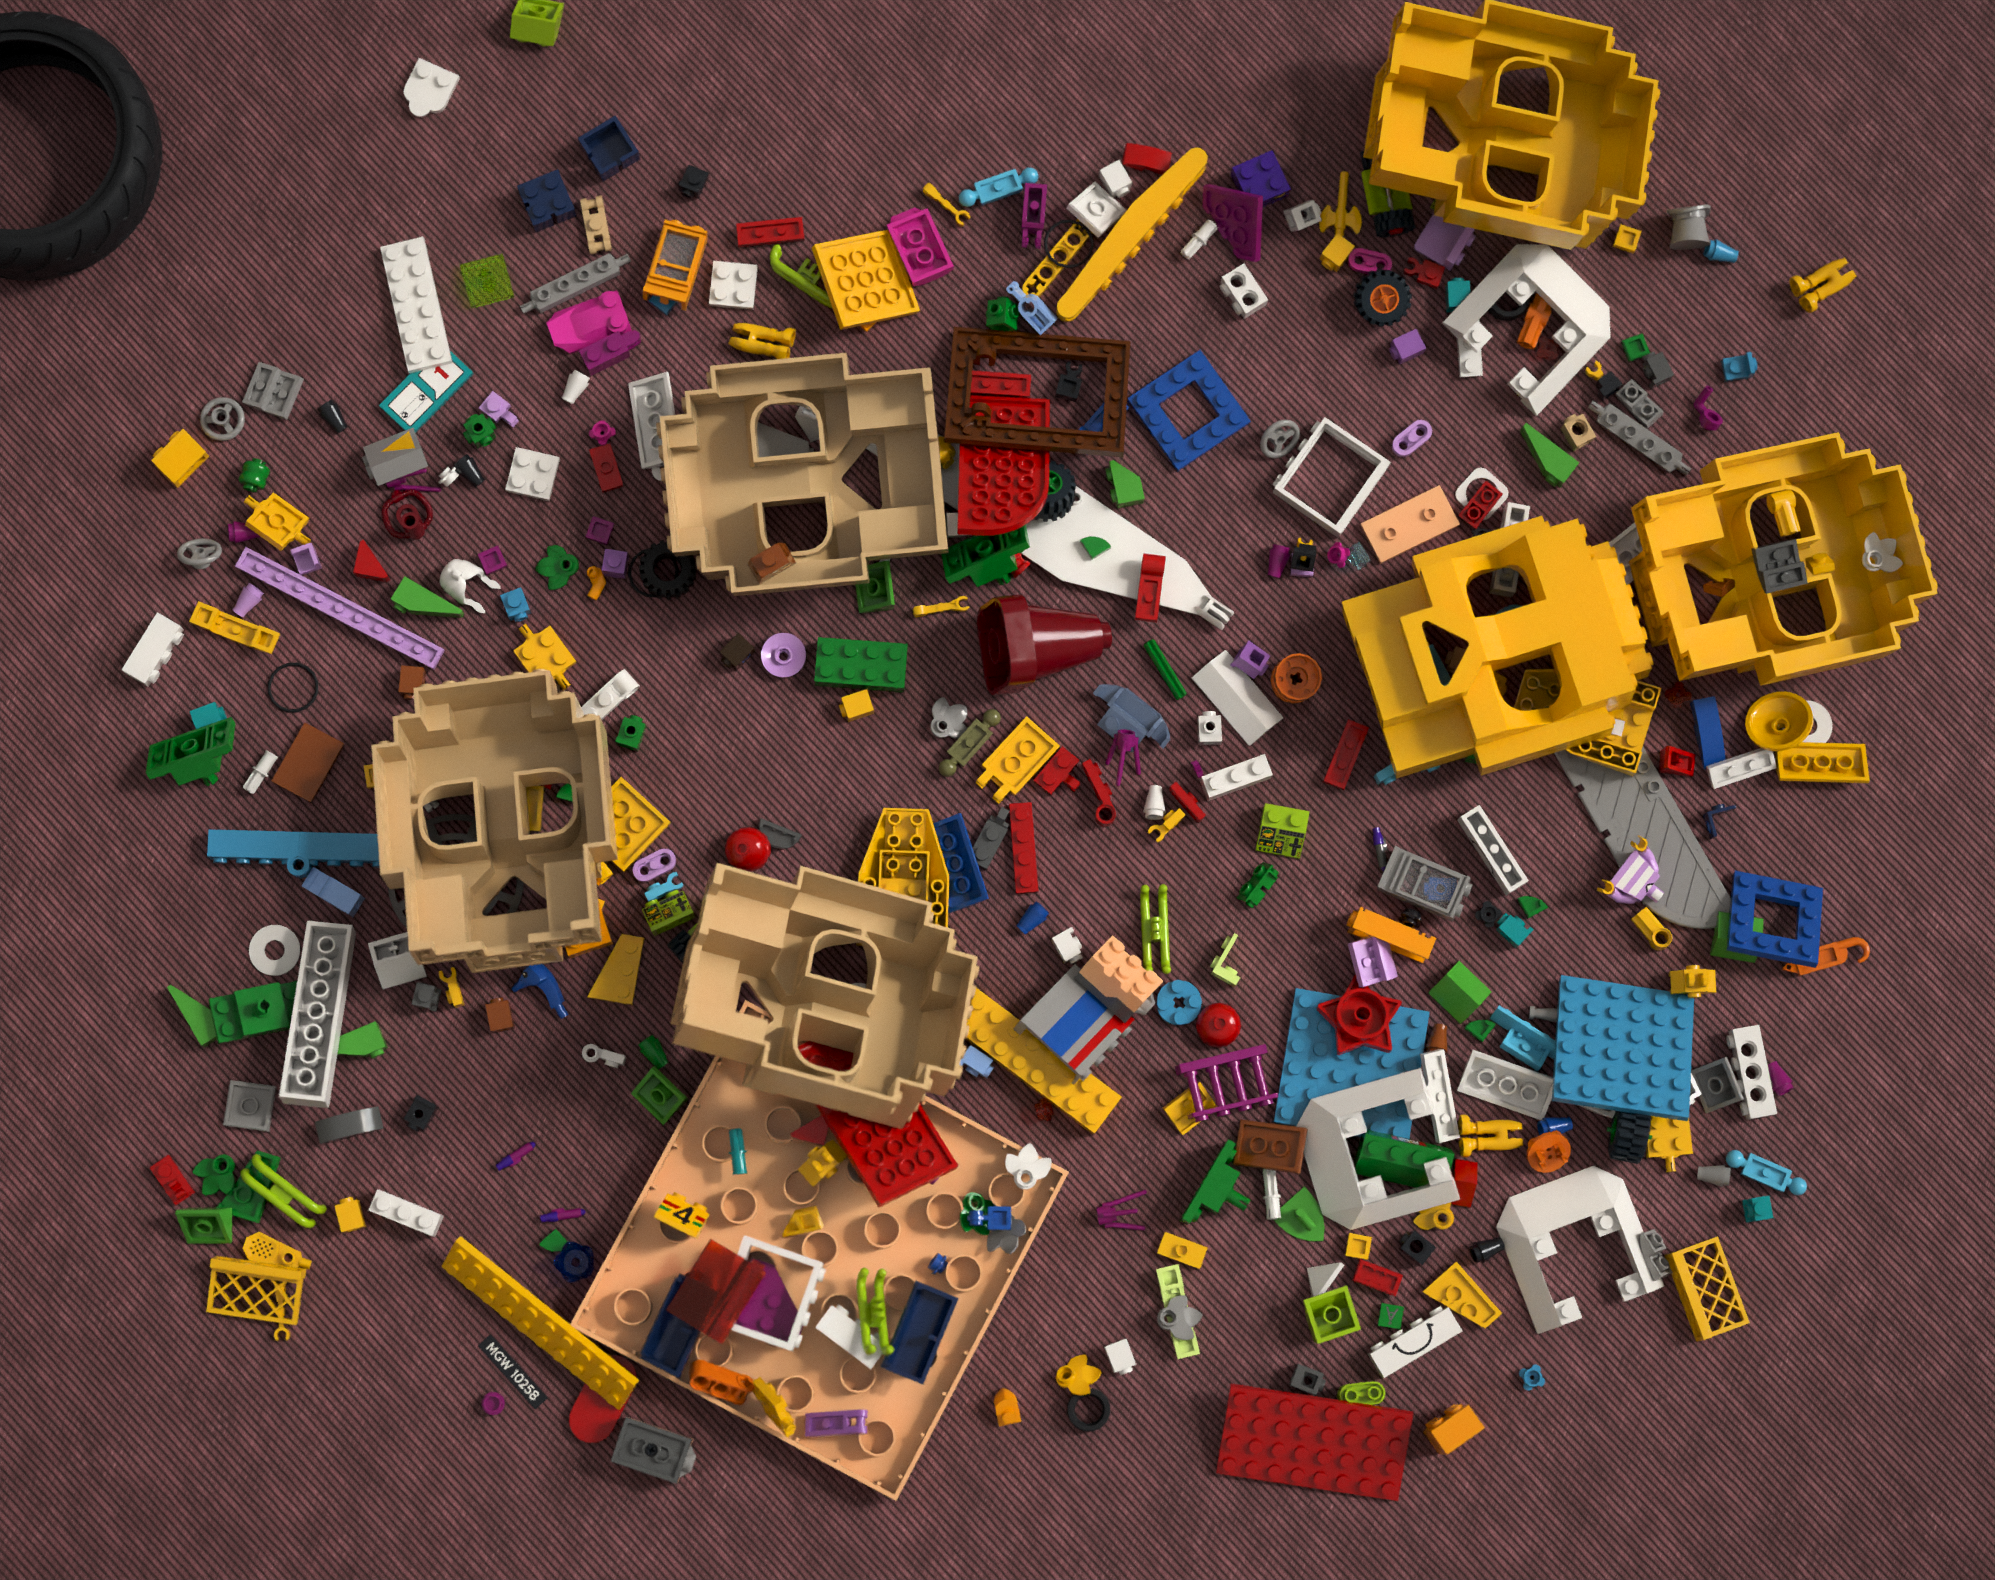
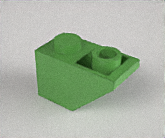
[1105,460,1145,509]

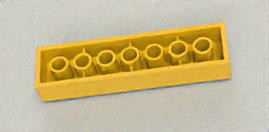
[966,988,1122,1135]

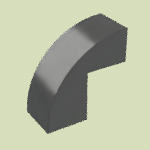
[315,1106,384,1144]

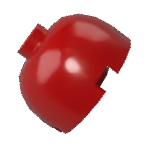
[725,827,771,872]
[1196,1002,1241,1048]

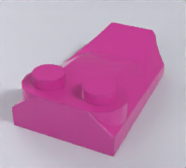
[887,207,954,286]
[546,290,632,355]

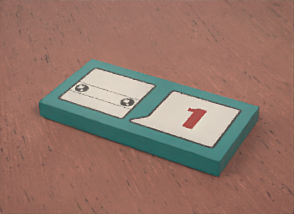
[379,351,474,433]

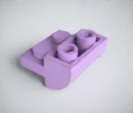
[1348,936,1398,987]

